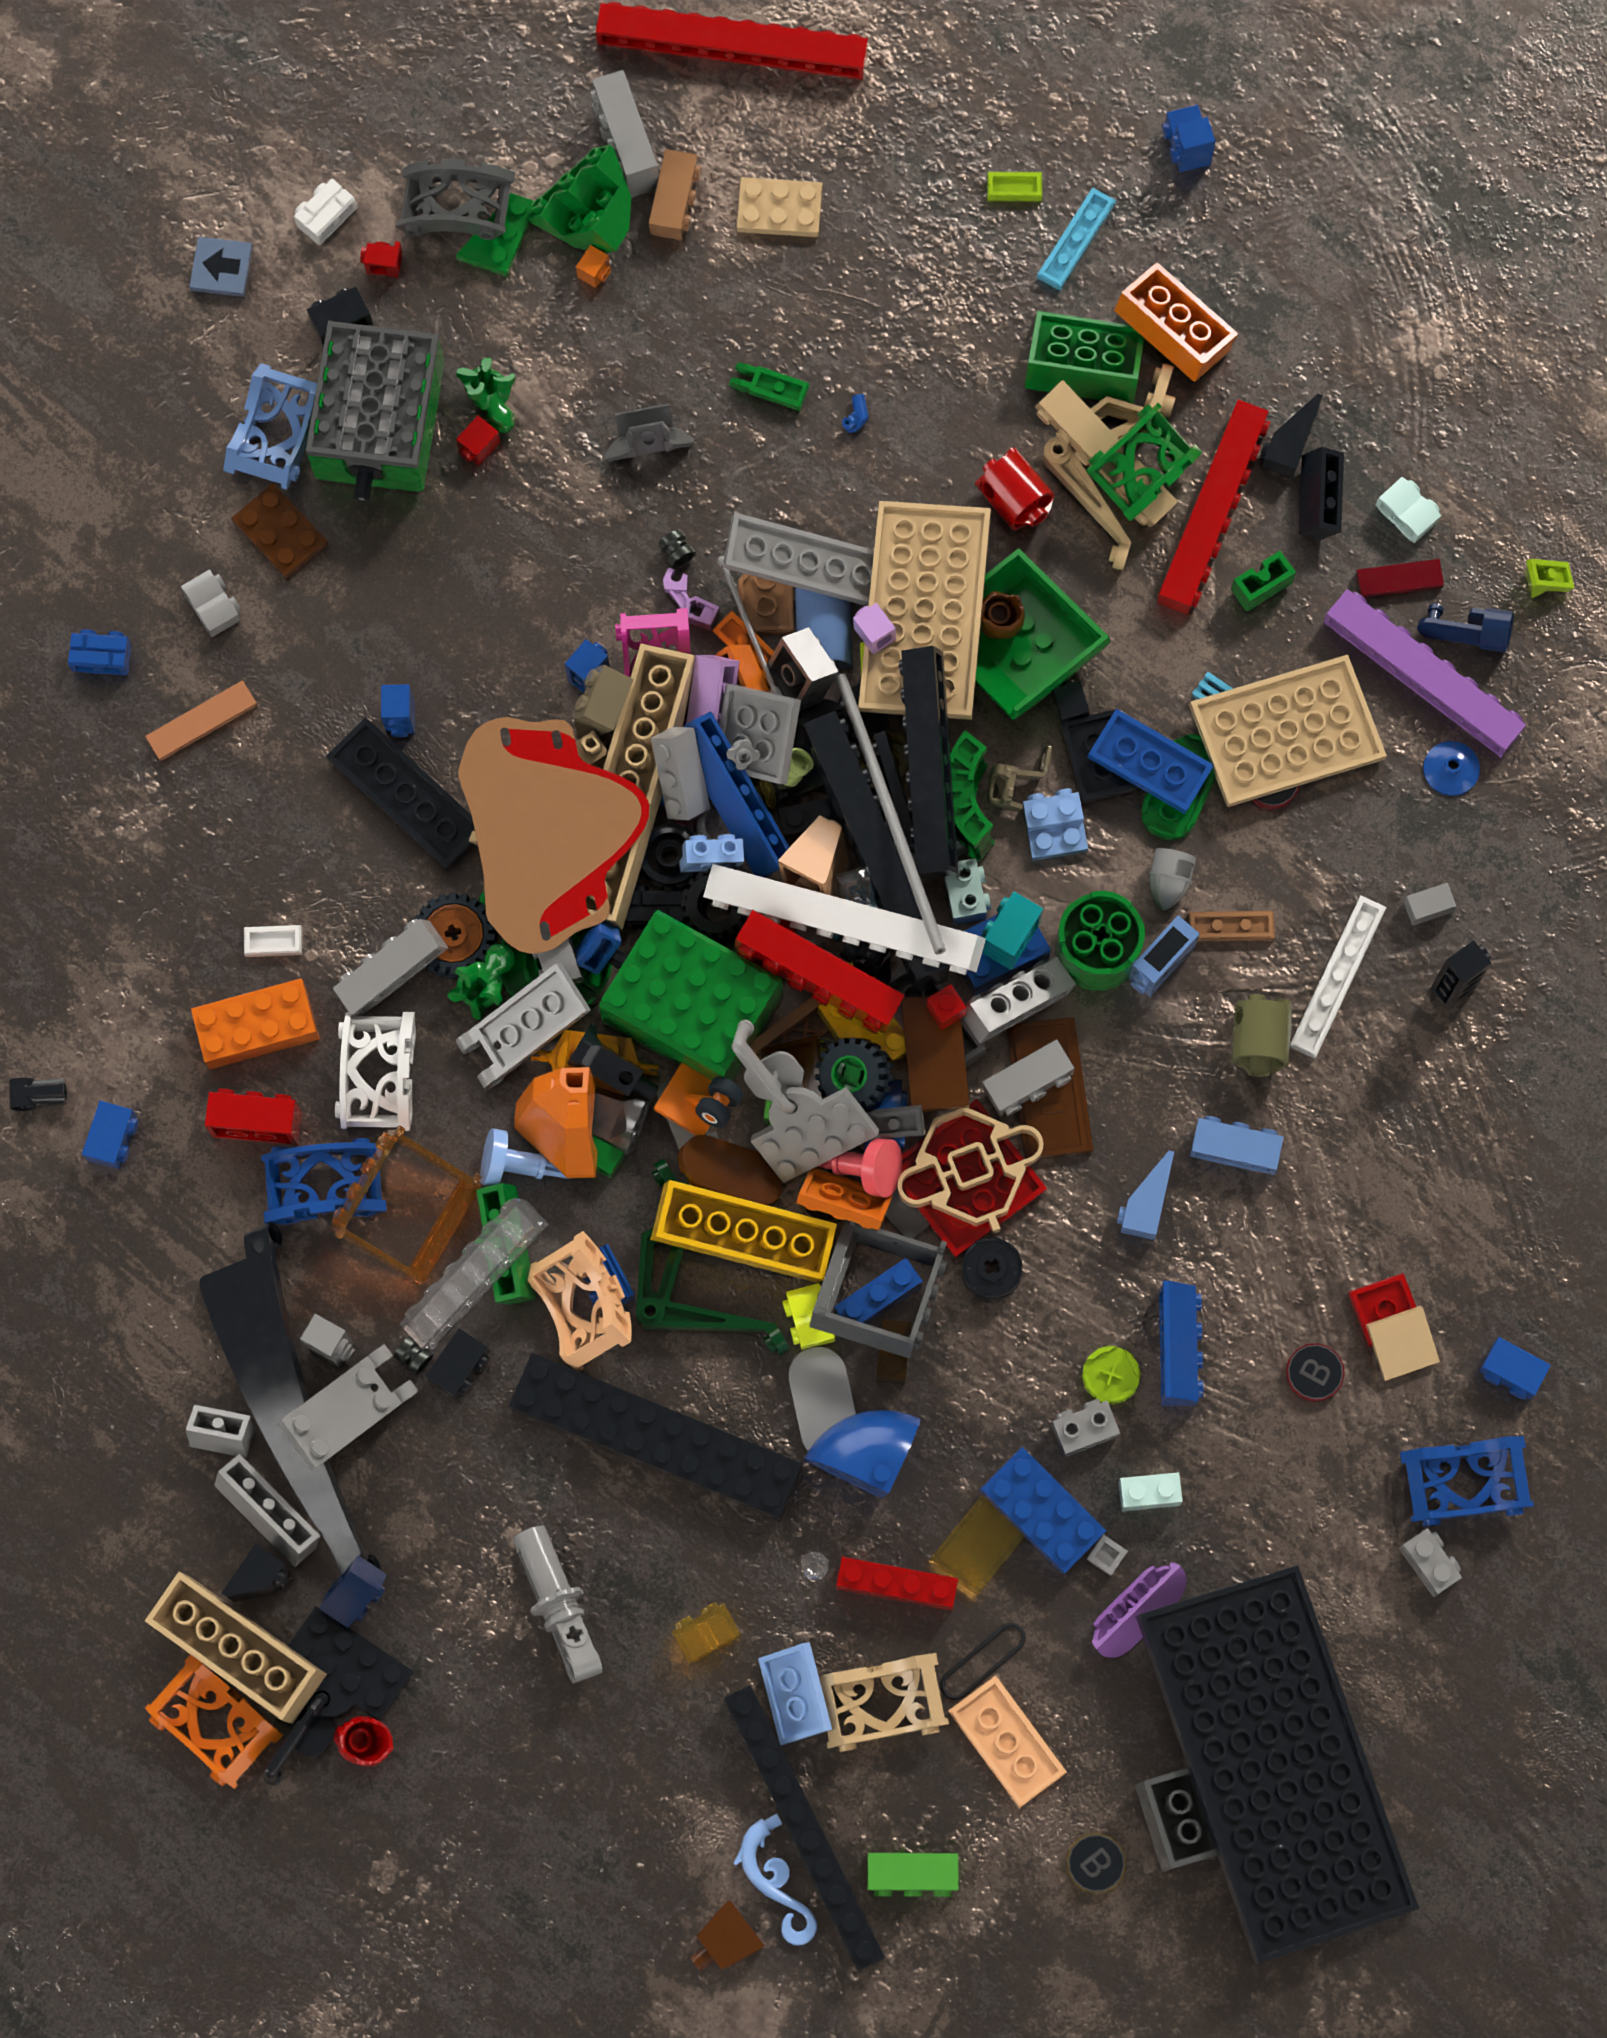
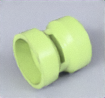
[784,748,814,787]

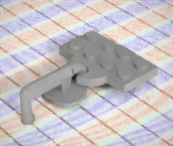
[732,1020,879,1183]

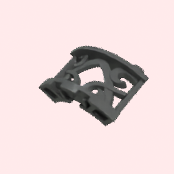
[395,159,515,240]

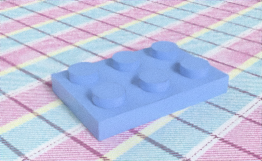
[758,1642,832,1745]

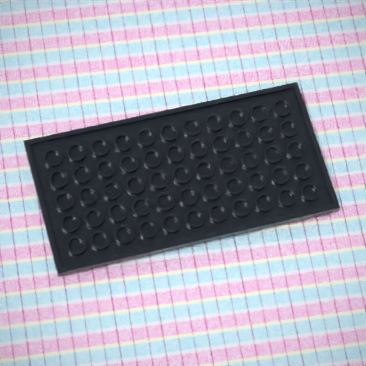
[1136,1565,1419,1965]

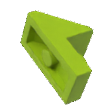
[1525,559,1575,598]

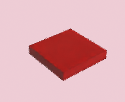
[1348,1273,1416,1347]

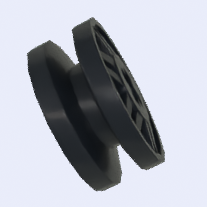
[962,1237,1022,1301]

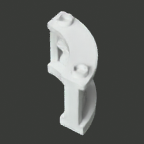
[335,1012,416,1131]

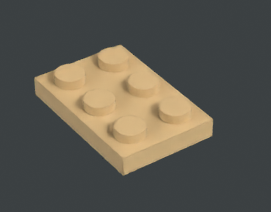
[737,177,822,237]

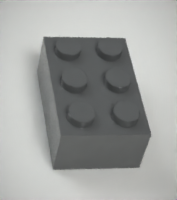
[1135,1768,1218,1872]

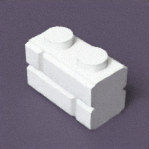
[294,179,357,245]

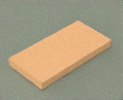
[948,1676,1067,1808]

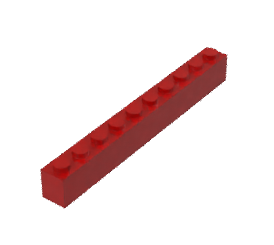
[596,2,868,80]

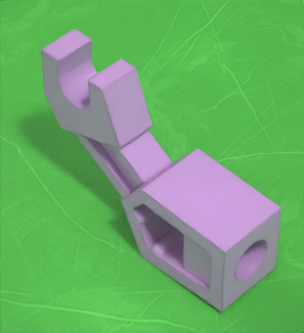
[663,567,720,632]

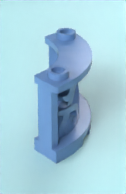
[223,363,317,489]

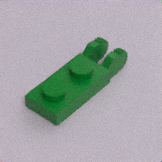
[729,362,810,411]

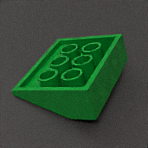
[1024,311,1144,404]

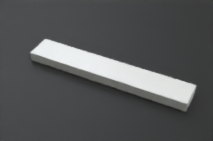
[1290,895,1386,1059]

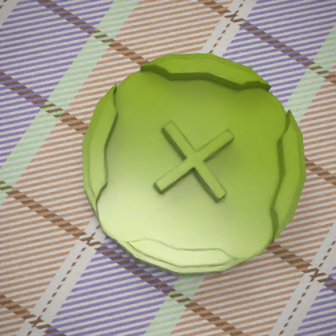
[1082,1346,1141,1405]

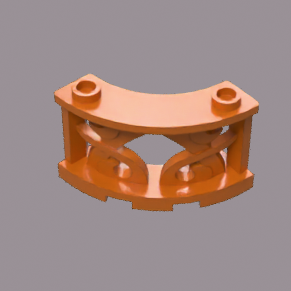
[145,1654,283,1789]

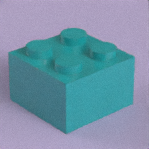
[982,891,1044,970]

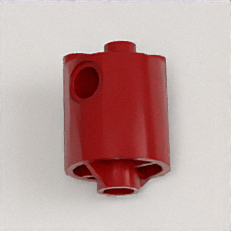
[974,447,1055,530]

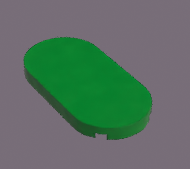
[1141,734,1216,840]

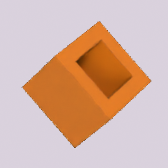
[576,245,611,288]

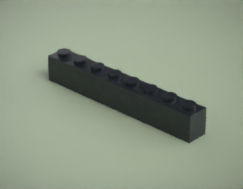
[899,646,959,879]

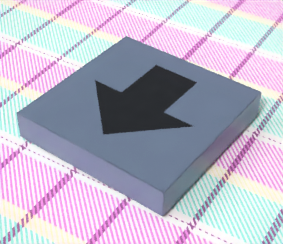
[189,237,253,297]

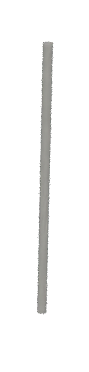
[836,674,946,955]

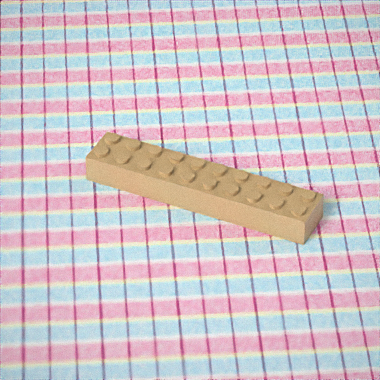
[586,644,695,930]

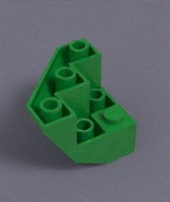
[527,144,631,253]

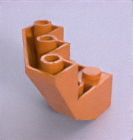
[514,1067,598,1178]

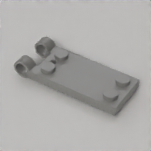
[455,963,591,1090]
[277,1344,418,1471]

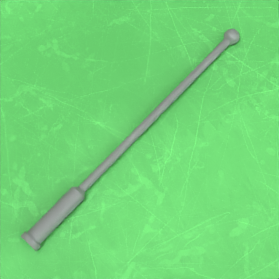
[717,556,782,695]

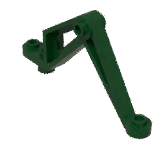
[636,1159,790,1356]

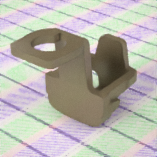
[987,745,1052,812]

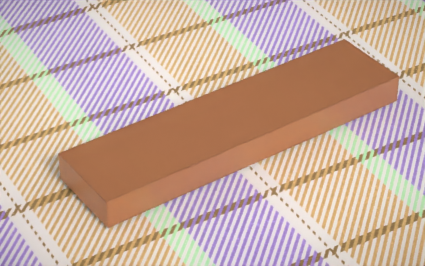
[145,680,258,762]

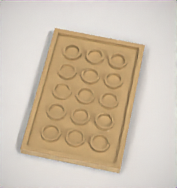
[1189,655,1387,807]

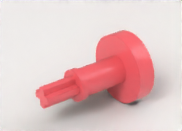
[815,1138,903,1197]

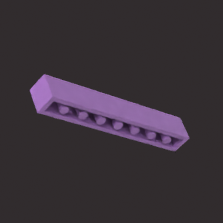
[1324,589,1526,758]

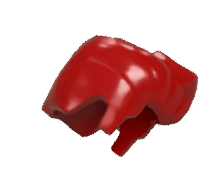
[333,1716,394,1767]

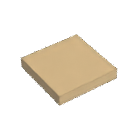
[1366,1306,1440,1381]

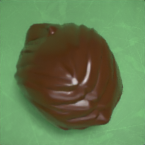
[980,591,1025,639]

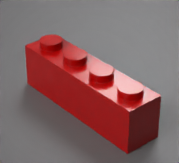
[836,1557,958,1611]

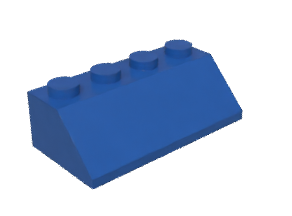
[1159,1281,1203,1406]

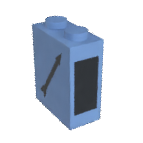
[1129,915,1200,997]

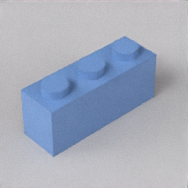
[1189,1116,1284,1175]

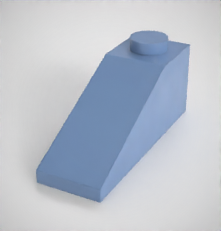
[1117,1151,1174,1240]

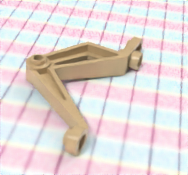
[1042,364,1176,571]

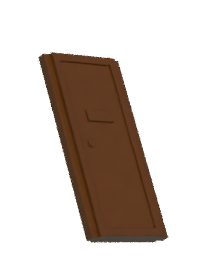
[1007,1017,1094,1159]

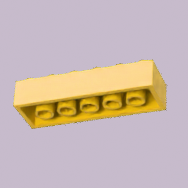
[651,1180,837,1283]

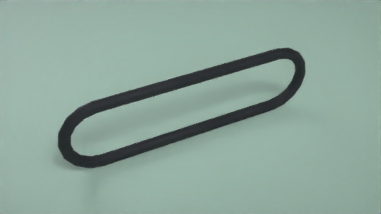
[940,1623,1026,1700]

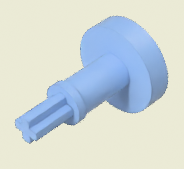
[480,1128,571,1186]

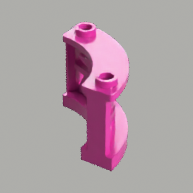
[615,608,691,726]

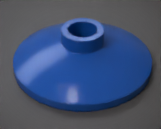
[1423,741,1480,796]

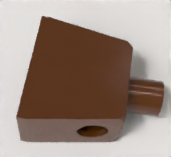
[690,1900,765,1972]

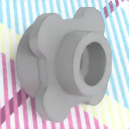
[726,739,760,770]

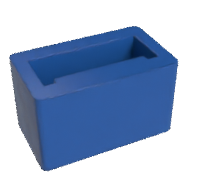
[575,921,622,975]

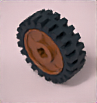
[415,893,497,980]

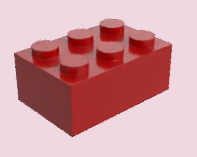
[204,1089,302,1145]

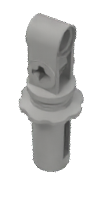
[512,1526,602,1683]

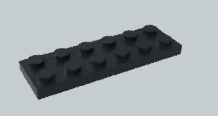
[326,717,475,870]

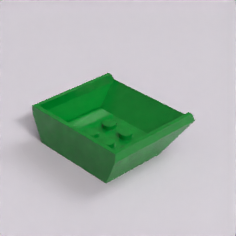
[975,548,1110,720]

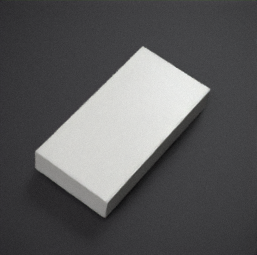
[244,925,302,957]

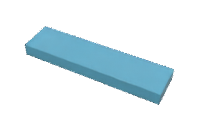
[1037,187,1116,291]

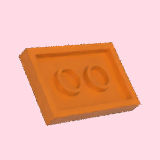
[796,1168,893,1230]

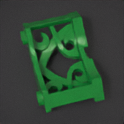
[1086,403,1202,521]
[950,730,995,863]

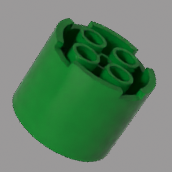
[1055,891,1145,991]

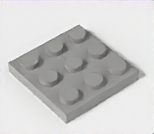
[719,684,801,784]

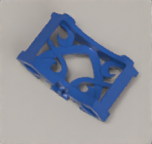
[261,1138,387,1225]
[1400,1436,1534,1527]

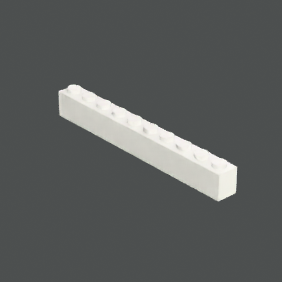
[703,864,986,975]

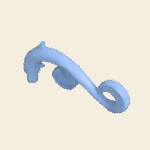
[734,1813,817,1945]

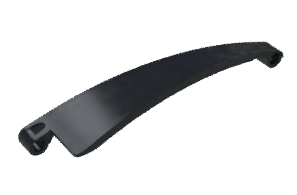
[199,1222,381,1573]

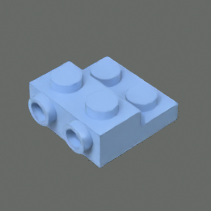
[1022,789,1088,861]
[679,834,744,872]

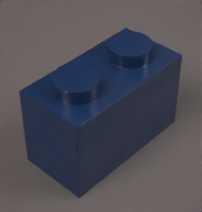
[319,1555,387,1628]

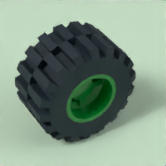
[815,1038,894,1110]

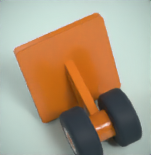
[654,1063,743,1136]

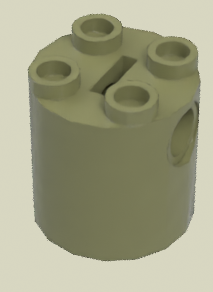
[1231,994,1292,1077]

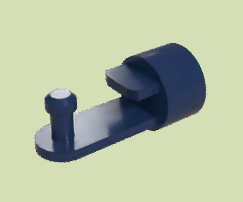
[1417,603,1514,653]

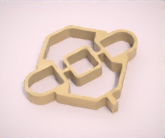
[897,1108,1043,1234]

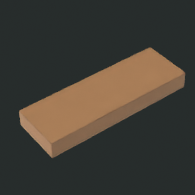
[1188,911,1275,942]

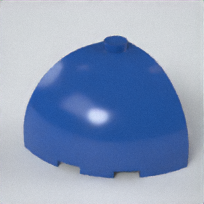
[803,1410,920,1499]

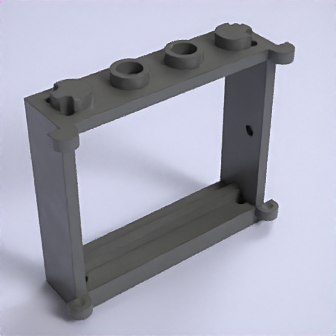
[809,1219,947,1359]

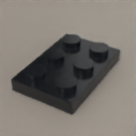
[1060,709,1137,804]

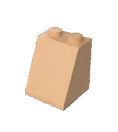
[778,815,849,898]

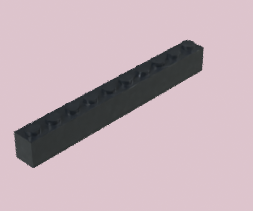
[724,1685,885,1972]

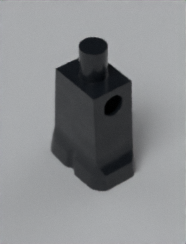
[567,1023,659,1101]

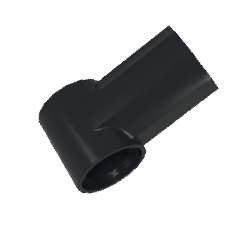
[9,1077,67,1111]

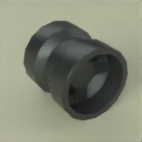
[658,529,696,568]
[393,1335,434,1376]

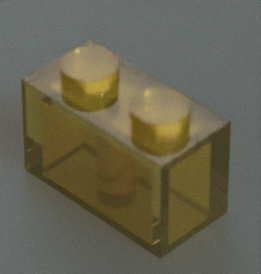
[672,1602,741,1665]

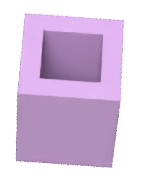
[853,603,897,654]

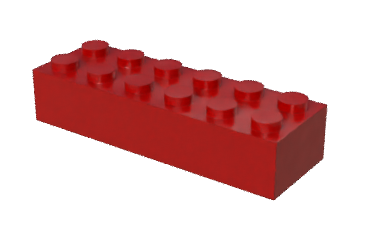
[734,910,905,1034]

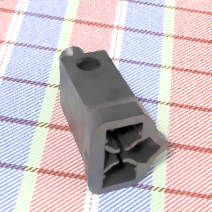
[592,1086,651,1155]

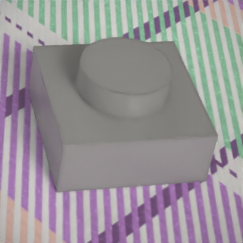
[1086,1534,1128,1576]

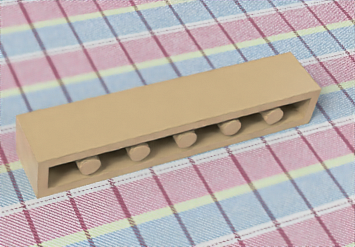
[1035,380,1178,527]

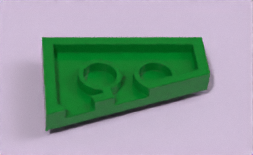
[456,193,534,277]

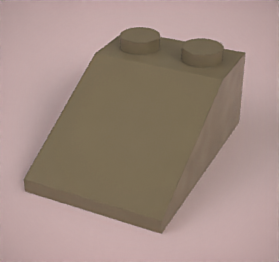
[574,665,634,739]

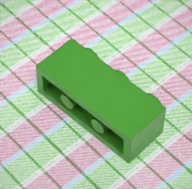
[868,1853,958,1897]

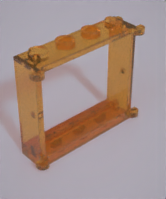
[330,1125,482,1286]

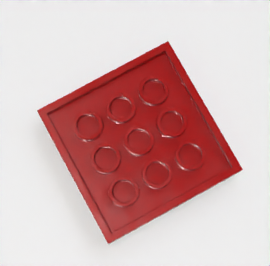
[901,1099,1047,1259]

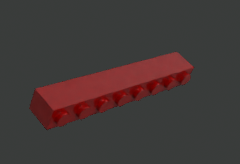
[1157,399,1271,615]

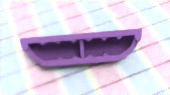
[1092,1562,1186,1658]

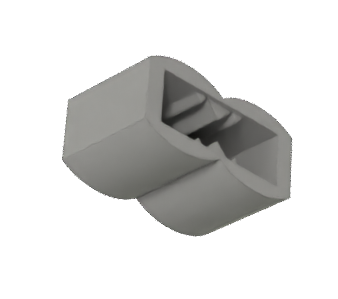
[181,570,241,637]

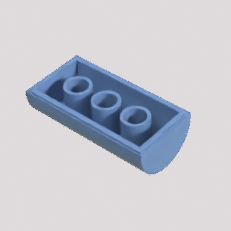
[795,587,852,669]

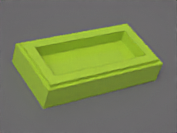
[987,172,1042,201]

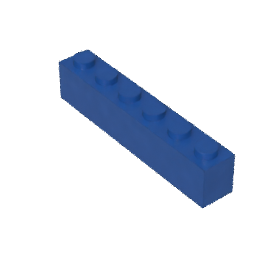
[683,711,790,878]

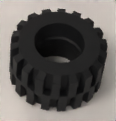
[681,869,749,943]

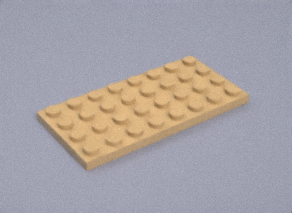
[858,501,991,720]

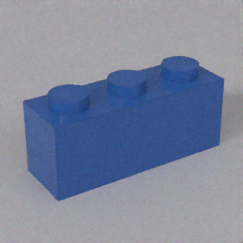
[834,1258,923,1324]

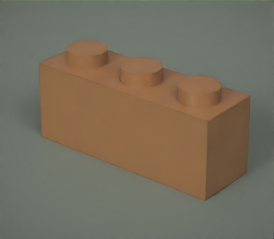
[649,149,702,240]

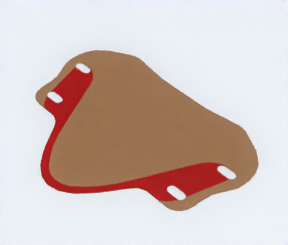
[458,717,650,953]

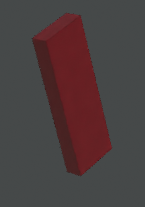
[1356,559,1444,598]

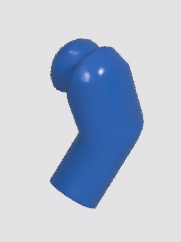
[842,394,869,433]

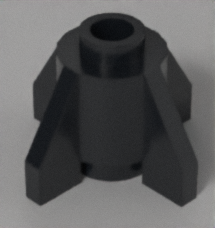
[839,941,891,985]

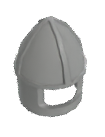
[1148,848,1196,911]

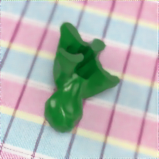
[456,357,516,433]
[447,944,515,1020]

